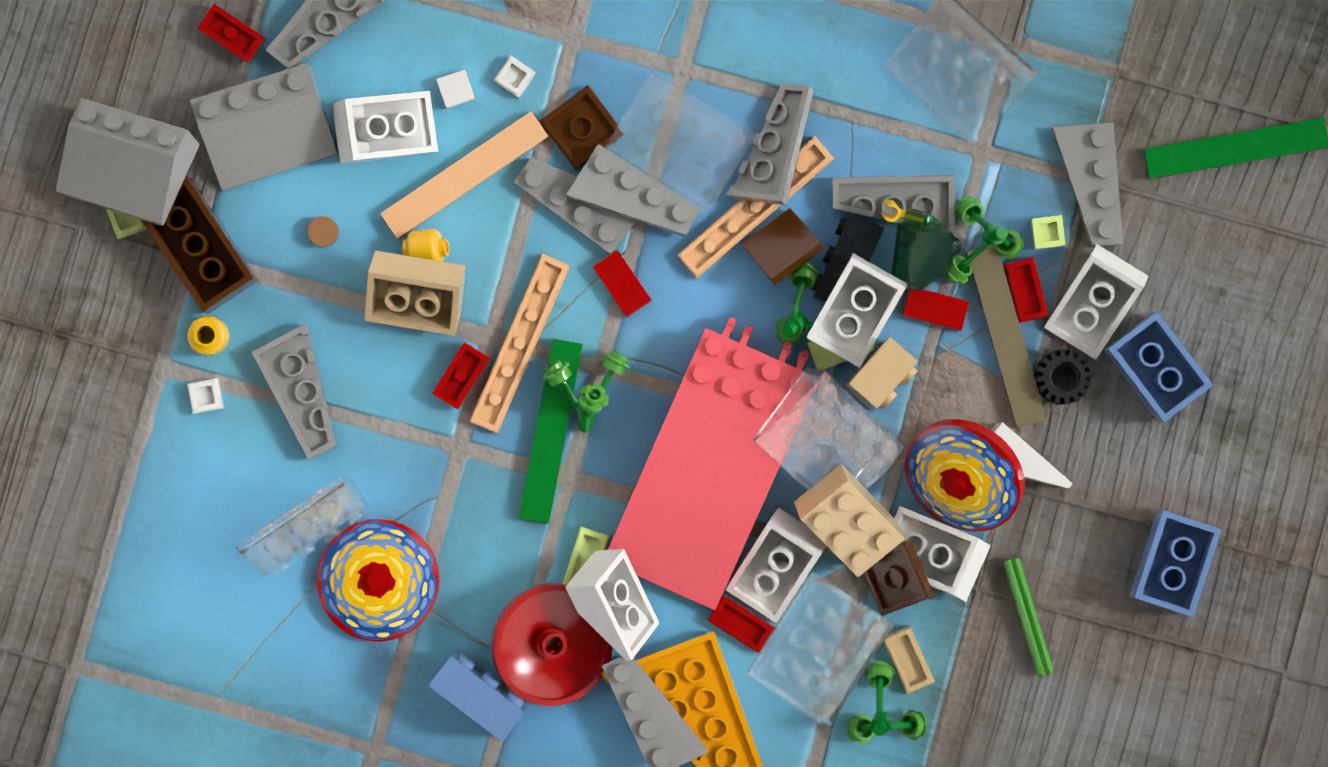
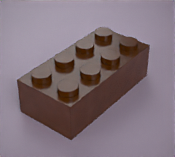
[142,176,259,314]

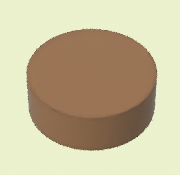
[307,216,339,247]

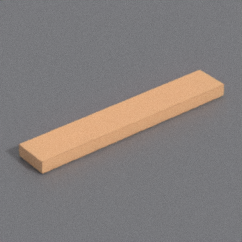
[380,111,549,239]
[677,136,835,279]
[470,254,570,434]

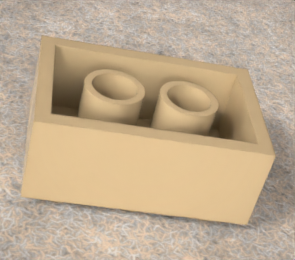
[365,251,466,336]
[843,337,918,410]
[794,464,905,577]

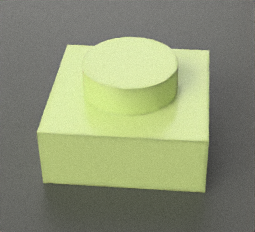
[1030,215,1066,250]

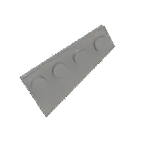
[265,0,385,69]
[726,84,814,205]
[1051,123,1123,247]
[565,144,702,237]
[513,158,637,255]
[832,175,955,237]
[251,323,337,460]
[601,656,709,767]

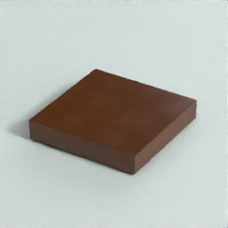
[540,85,625,170]
[742,208,824,285]
[863,539,934,616]

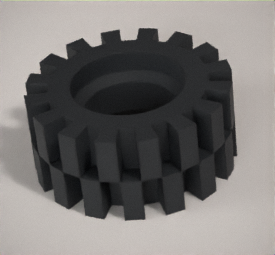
[1034,349,1092,405]

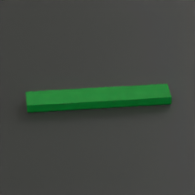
[1143,118,1328,180]
[519,339,583,524]

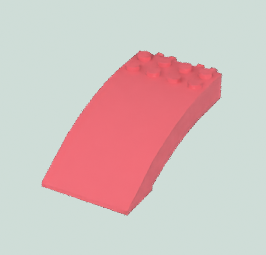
[608,317,818,611]

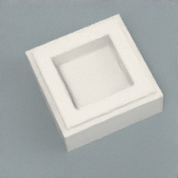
[493,55,536,98]
[436,69,475,109]
[187,378,224,414]

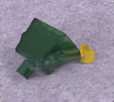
[881,200,961,291]

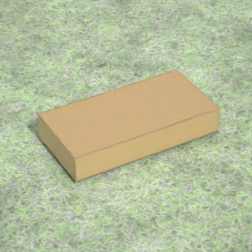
[882,626,935,694]

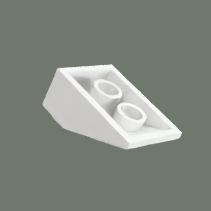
[332,91,438,164]
[1044,244,1149,360]
[806,253,907,368]
[990,422,1073,488]
[894,506,990,602]
[725,507,826,623]
[565,549,659,661]

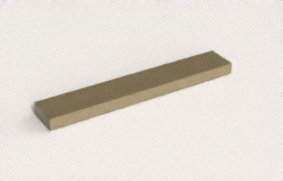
[966,246,1046,428]

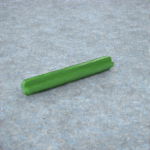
[1003,557,1053,676]

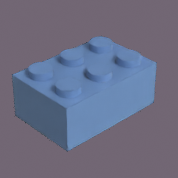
[1103,312,1213,423]
[1129,510,1222,617]
[428,652,528,742]

